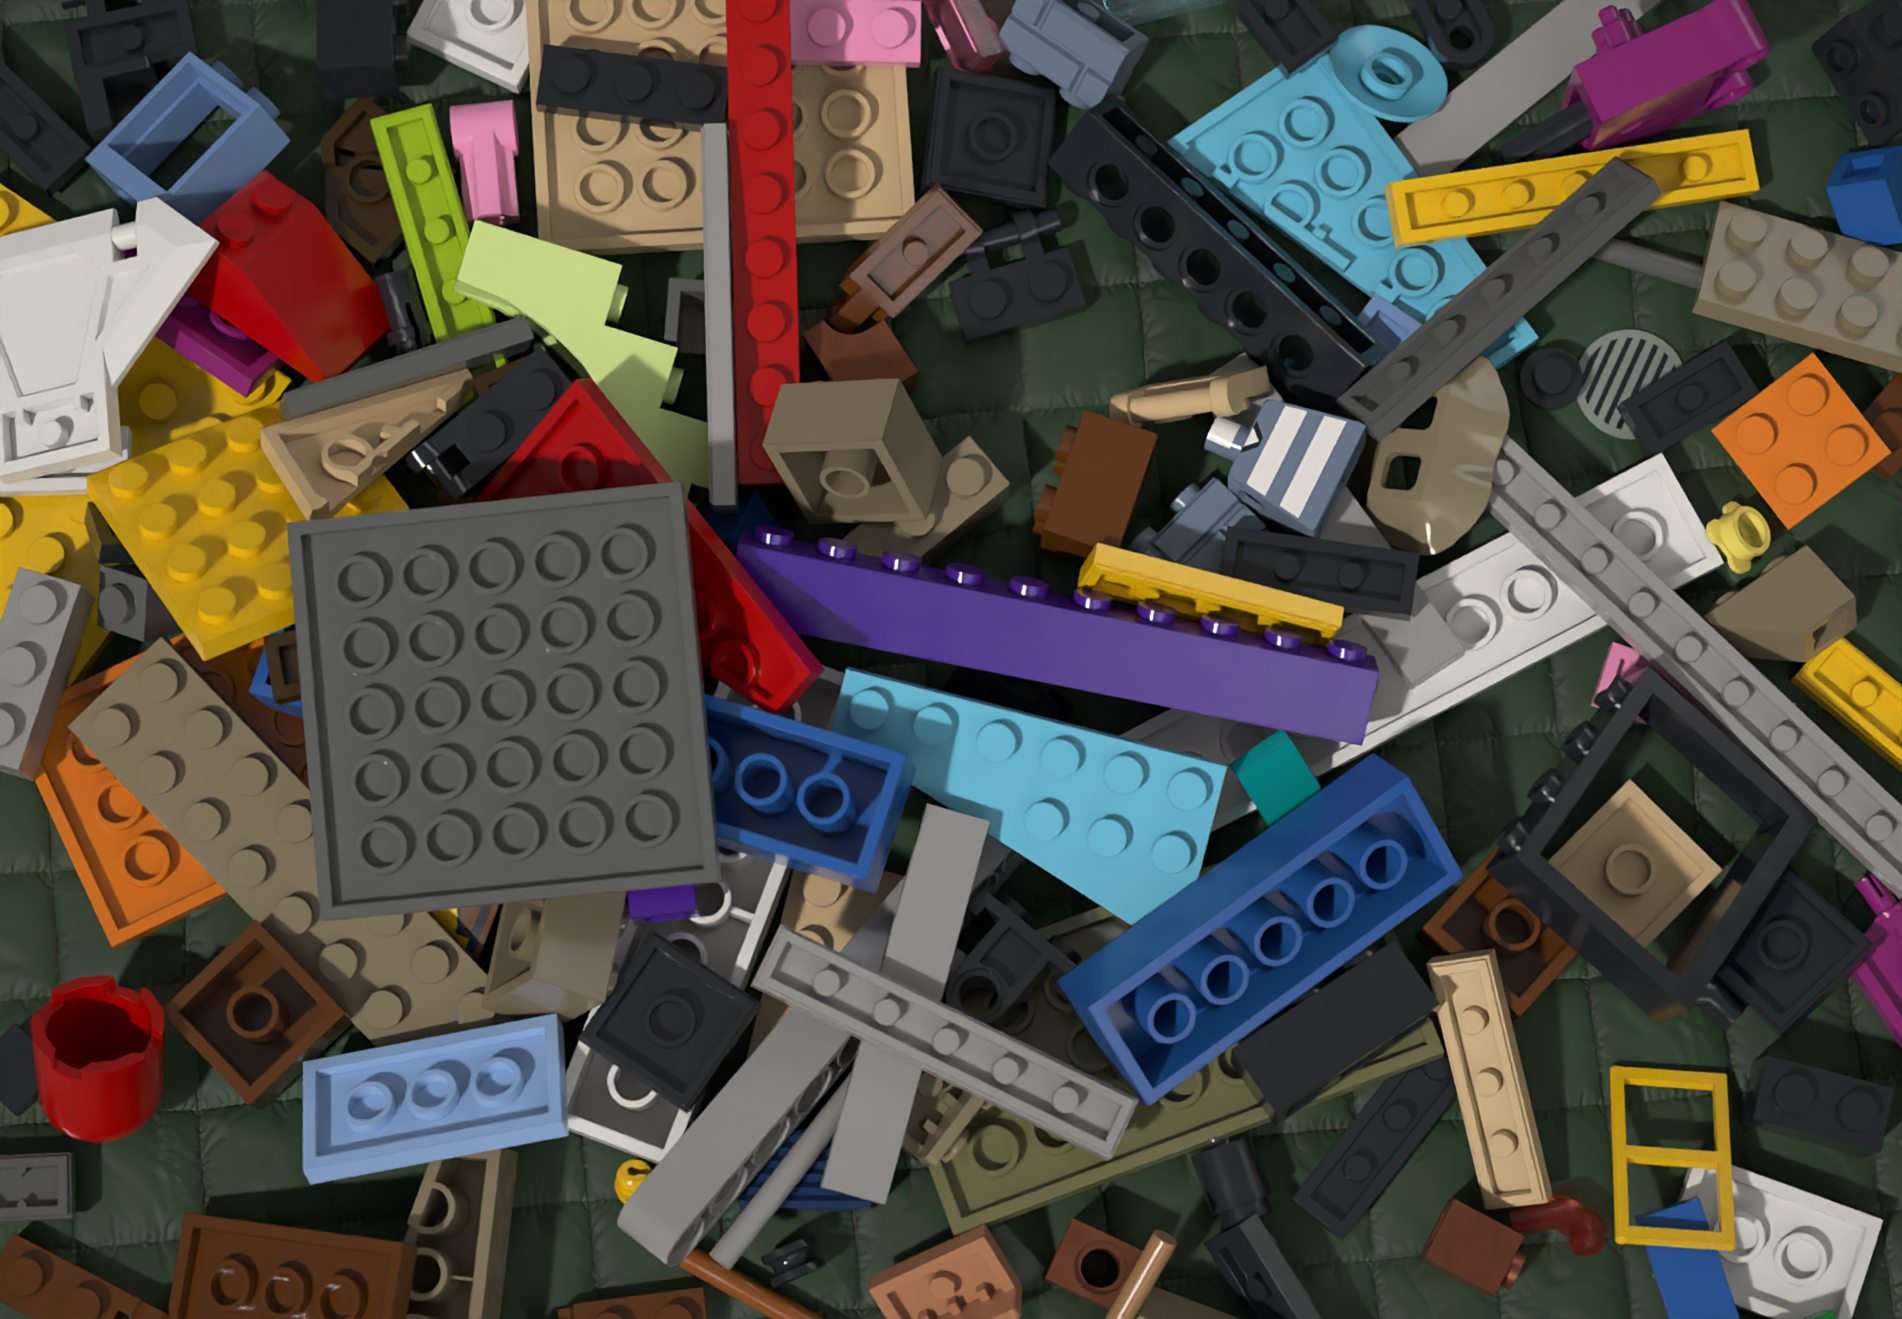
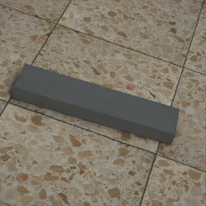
[279,316,534,422]

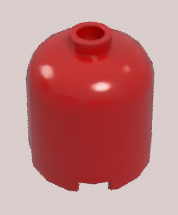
[31,975,165,1143]

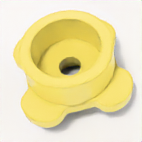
[1706,502,1771,574]

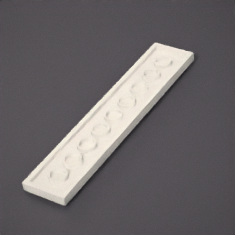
[1120,453,1724,836]

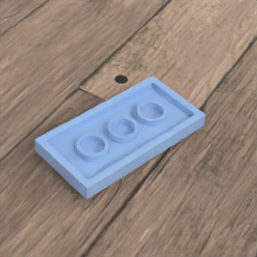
[303,1013,569,1184]

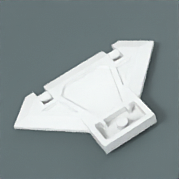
[0,197,220,484]

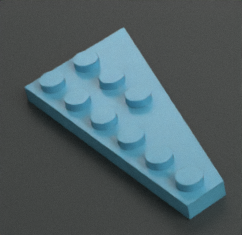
[1167,52,1539,371]
[831,667,1227,926]

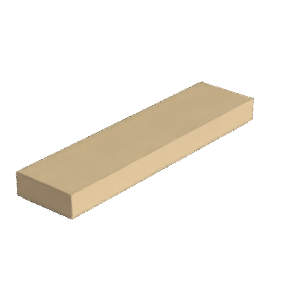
[1426,948,1553,1210]

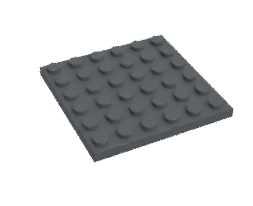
[287,481,722,921]

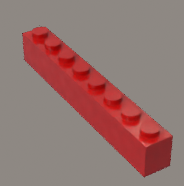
[725,0,800,489]

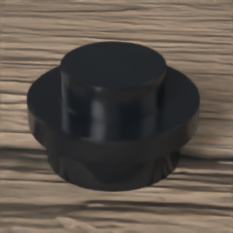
[1519,347,1583,411]

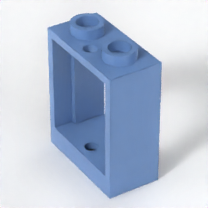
[85,51,291,226]

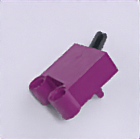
[1500,0,1772,165]

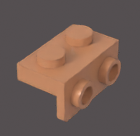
[868,1224,1022,1319]

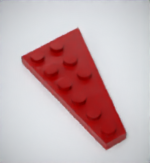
[473,378,825,715]

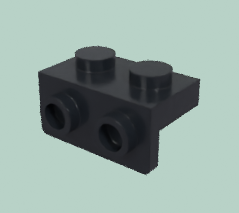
[1811,0,1902,148]

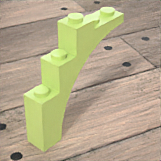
[454,219,738,508]

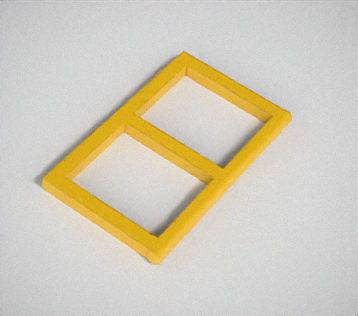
[1609,1065,1736,1251]

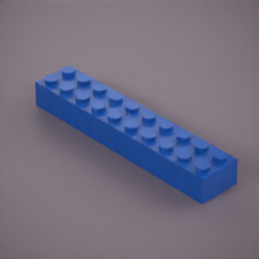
[249,624,916,894]

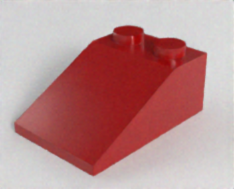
[186,170,391,383]

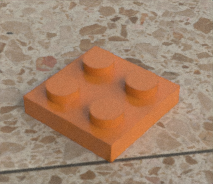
[1711,352,1892,531]

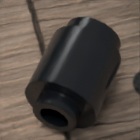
[1191,1134,1273,1229]

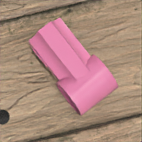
[450,100,520,228]

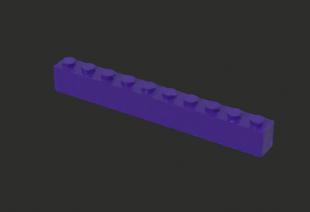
[735,525,1379,746]

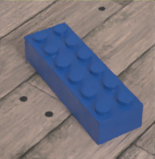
[1058,753,1464,1107]

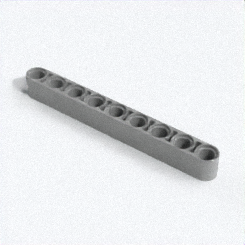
[617,833,1025,1267]

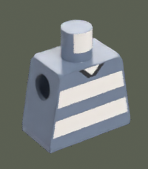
[1204,399,1367,539]

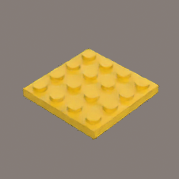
[85,400,410,661]

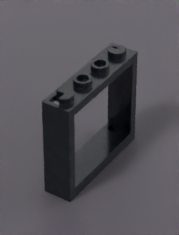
[1484,666,1818,1023]

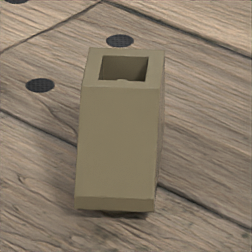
[1704,545,1857,663]

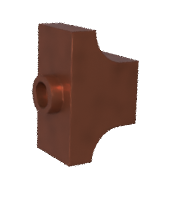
[802,320,918,393]

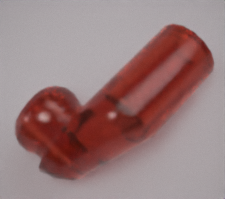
[1509,1195,1606,1257]

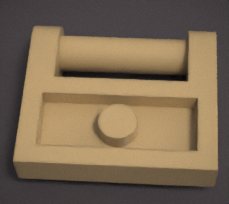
[1109,366,1271,428]

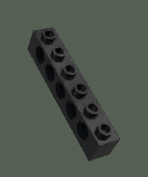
[1047,94,1390,414]

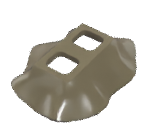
[1357,355,1510,556]

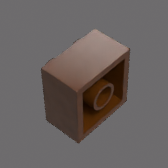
[1032,410,1158,569]
[1414,845,1578,1022]
[163,920,353,1110]

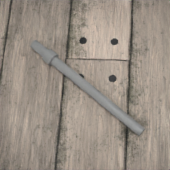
[709,947,967,1270]

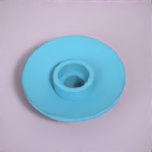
[1328,25,1448,122]

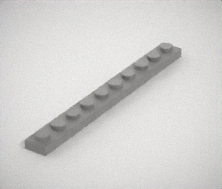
[1486,434,1902,899]

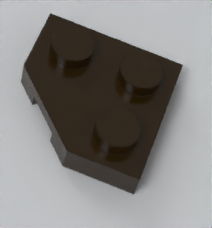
[321,98,459,270]

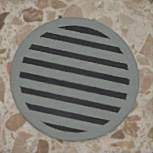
[1577,329,1683,439]

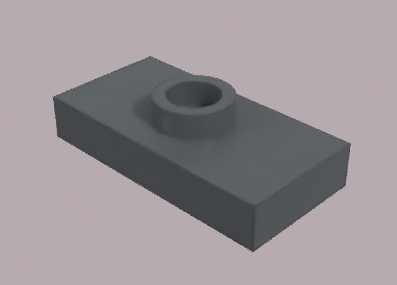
[0,1152,76,1223]

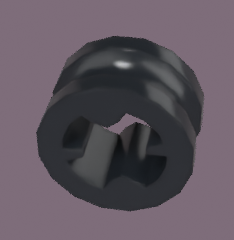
[760,1235,826,1288]

